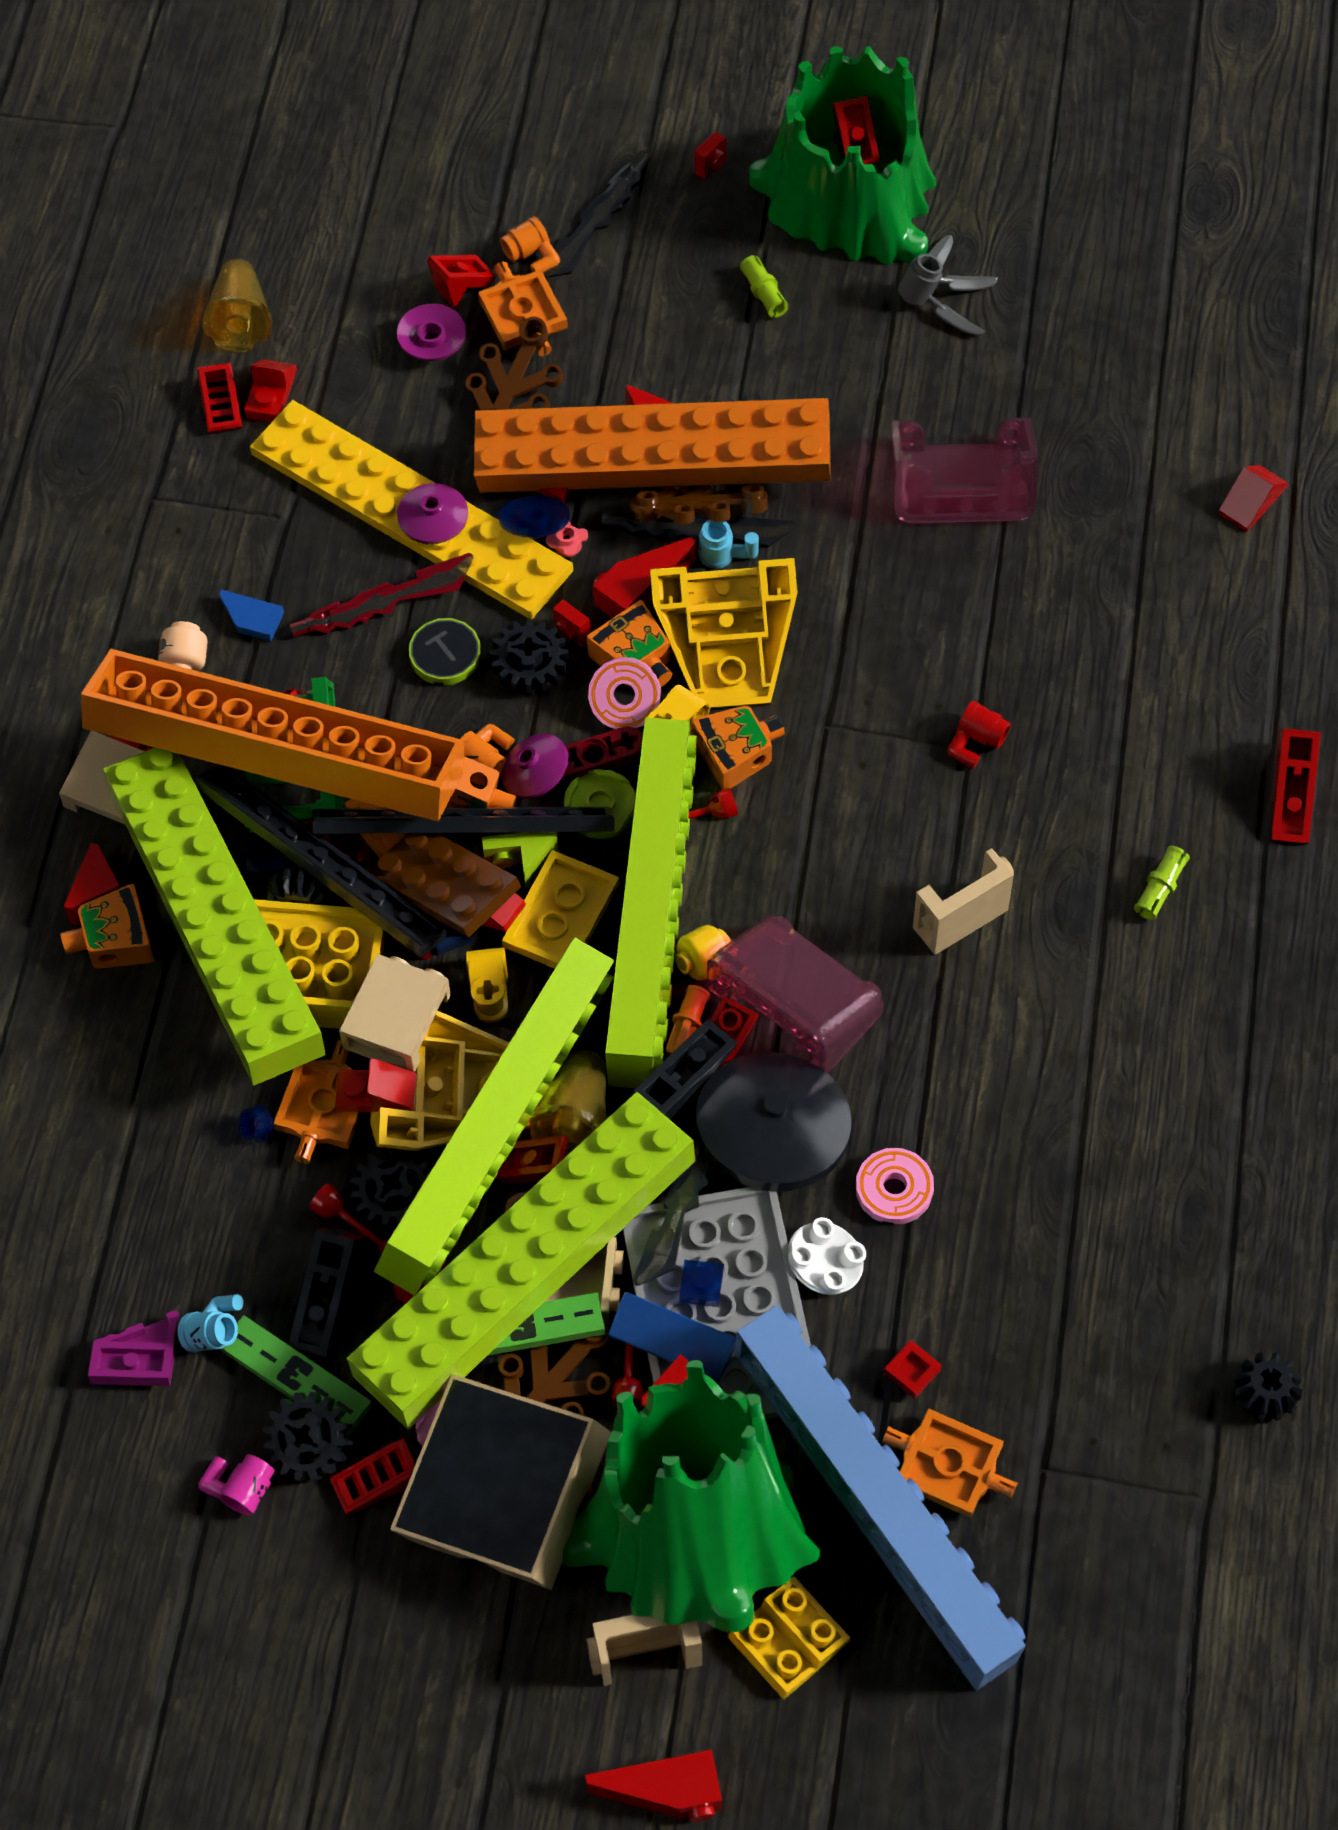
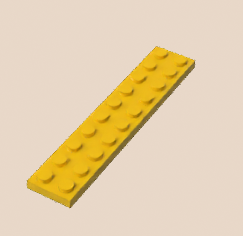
[250,400,573,619]

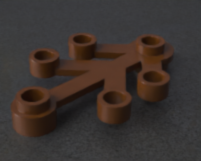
[465,317,564,410]
[630,484,768,524]
[498,1321,611,1416]

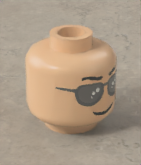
[158,621,208,671]

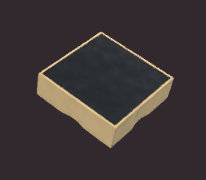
[390,1374,611,1590]

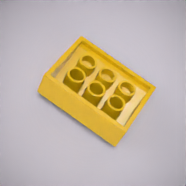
[254,899,385,1029]

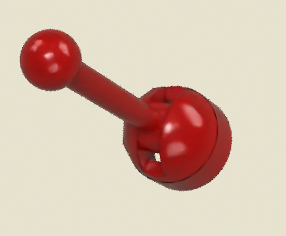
[688,787,738,819]
[309,1183,389,1254]
[611,1344,644,1409]

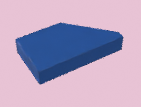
[219,590,284,642]

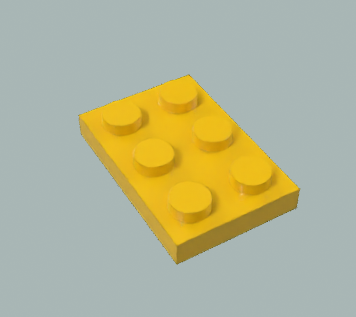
[502,850,620,969]

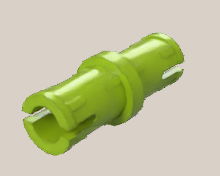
[740,255,789,318]
[1134,846,1190,920]

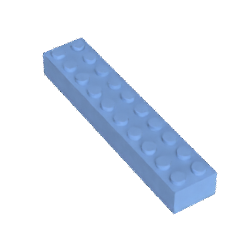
[735,1304,1026,1691]

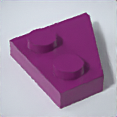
[88,1311,180,1386]

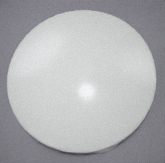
[788,1217,866,1295]

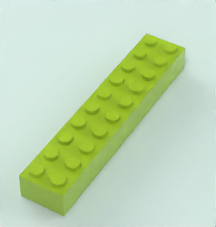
[605,717,697,1088]
[103,747,326,1086]
[374,937,614,1296]
[347,1092,695,1429]

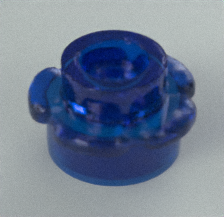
[238,1104,274,1143]

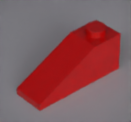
[593,537,697,618]
[1271,728,1321,843]
[585,1750,722,1822]

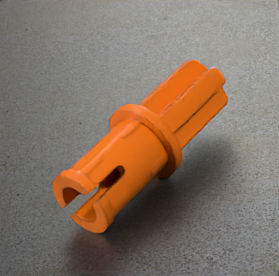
[665,985,710,1055]

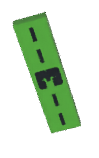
[488,1292,605,1356]
[220,1315,372,1437]

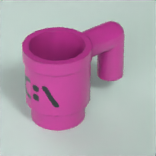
[199,1454,275,1517]

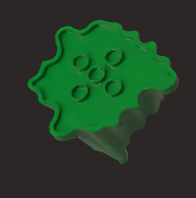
[749,46,936,265]
[562,1360,820,1632]

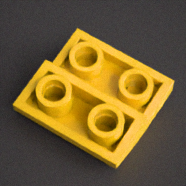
[728,1576,850,1700]

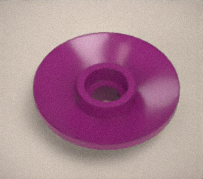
[397,304,465,361]
[397,483,468,544]
[501,734,569,799]

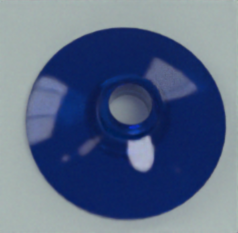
[499,496,570,539]

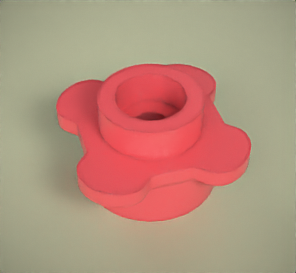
[546,520,588,557]

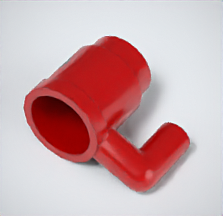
[947,700,1011,769]

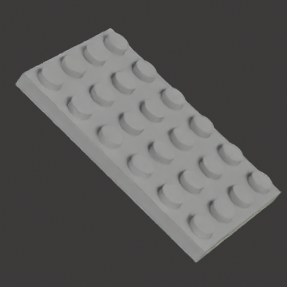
[622,1187,811,1419]

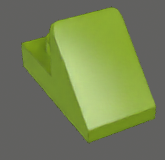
[482,832,559,888]

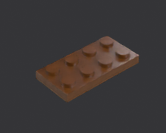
[368,833,521,938]

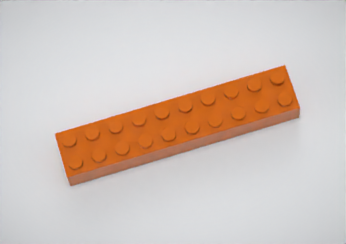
[474,398,831,493]
[81,649,465,822]

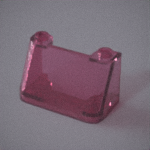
[890,418,1039,523]
[707,915,883,1073]

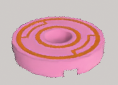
[588,657,661,729]
[856,1148,934,1225]

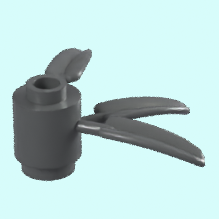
[898,235,998,336]

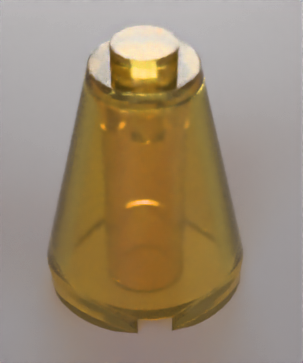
[203,259,272,352]
[529,1049,606,1153]

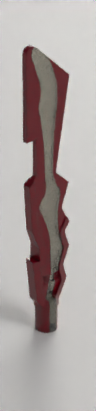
[289,553,473,638]

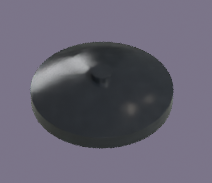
[695,1052,852,1191]

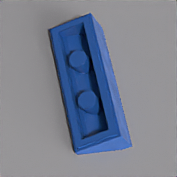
[609,1292,736,1383]

